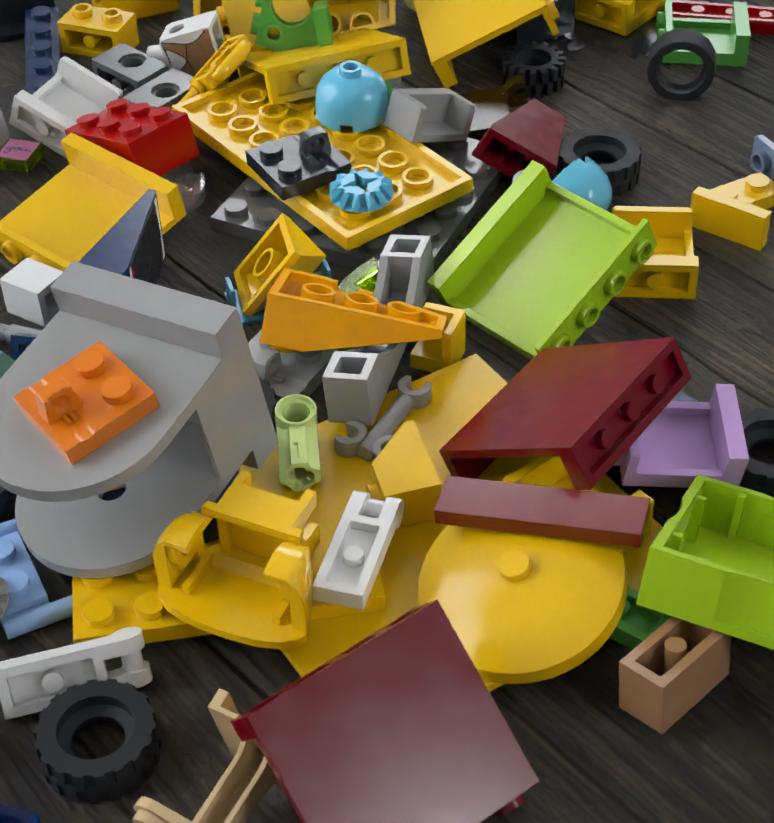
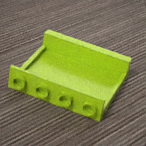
[427,160,657,360]

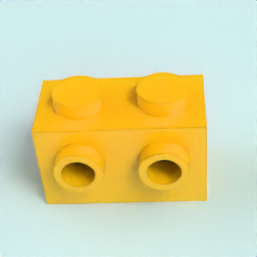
[57,3,140,57]

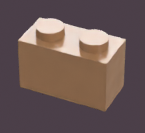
[619,616,731,734]

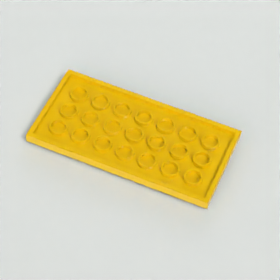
[172,71,473,251]

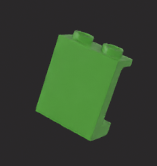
[656,0,751,67]

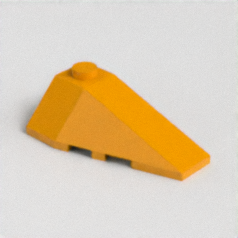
[260,268,447,353]

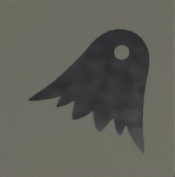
[506,15,671,70]

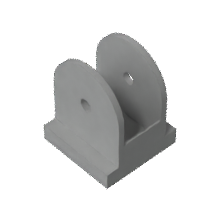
[0,261,279,579]

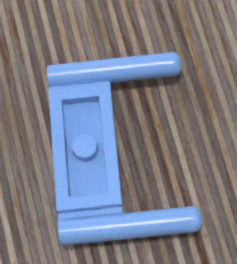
[0,518,73,640]

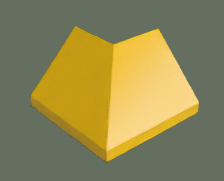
[233,213,327,317]

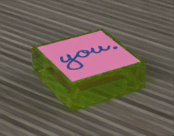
[0,137,45,173]

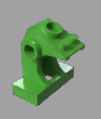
[250,0,334,51]

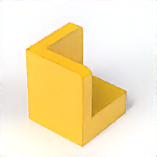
[410,302,466,373]

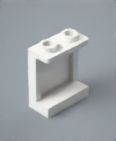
[9,56,123,158]

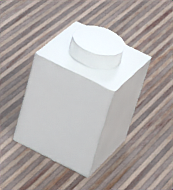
[0,258,64,327]

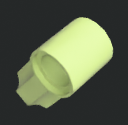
[275,394,321,491]

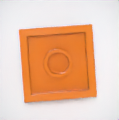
[13,341,160,465]

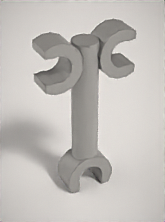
[334,375,432,461]

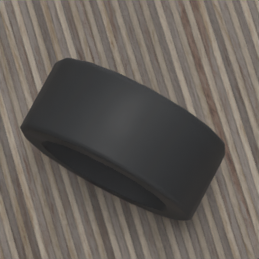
[647,28,716,101]

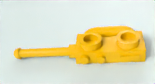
[179,34,253,103]

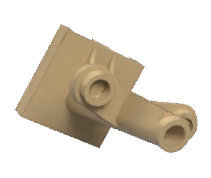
[132,688,277,823]

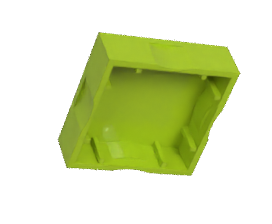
[636,474,774,650]

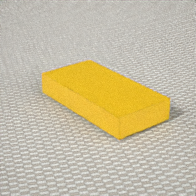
[691,187,772,251]

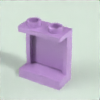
[614,384,749,488]

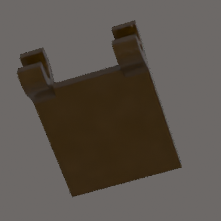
[459,75,528,138]

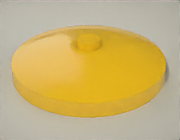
[418,525,628,684]

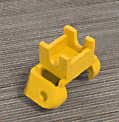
[152,469,320,649]

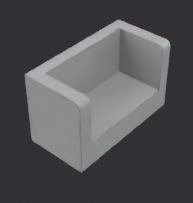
[384,88,476,143]

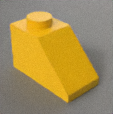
[365,420,442,528]

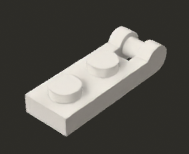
[312,490,404,610]
[0,627,153,720]

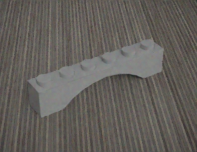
[322,234,434,425]

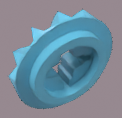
[330,168,393,213]

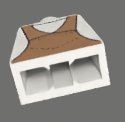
[147,10,231,84]

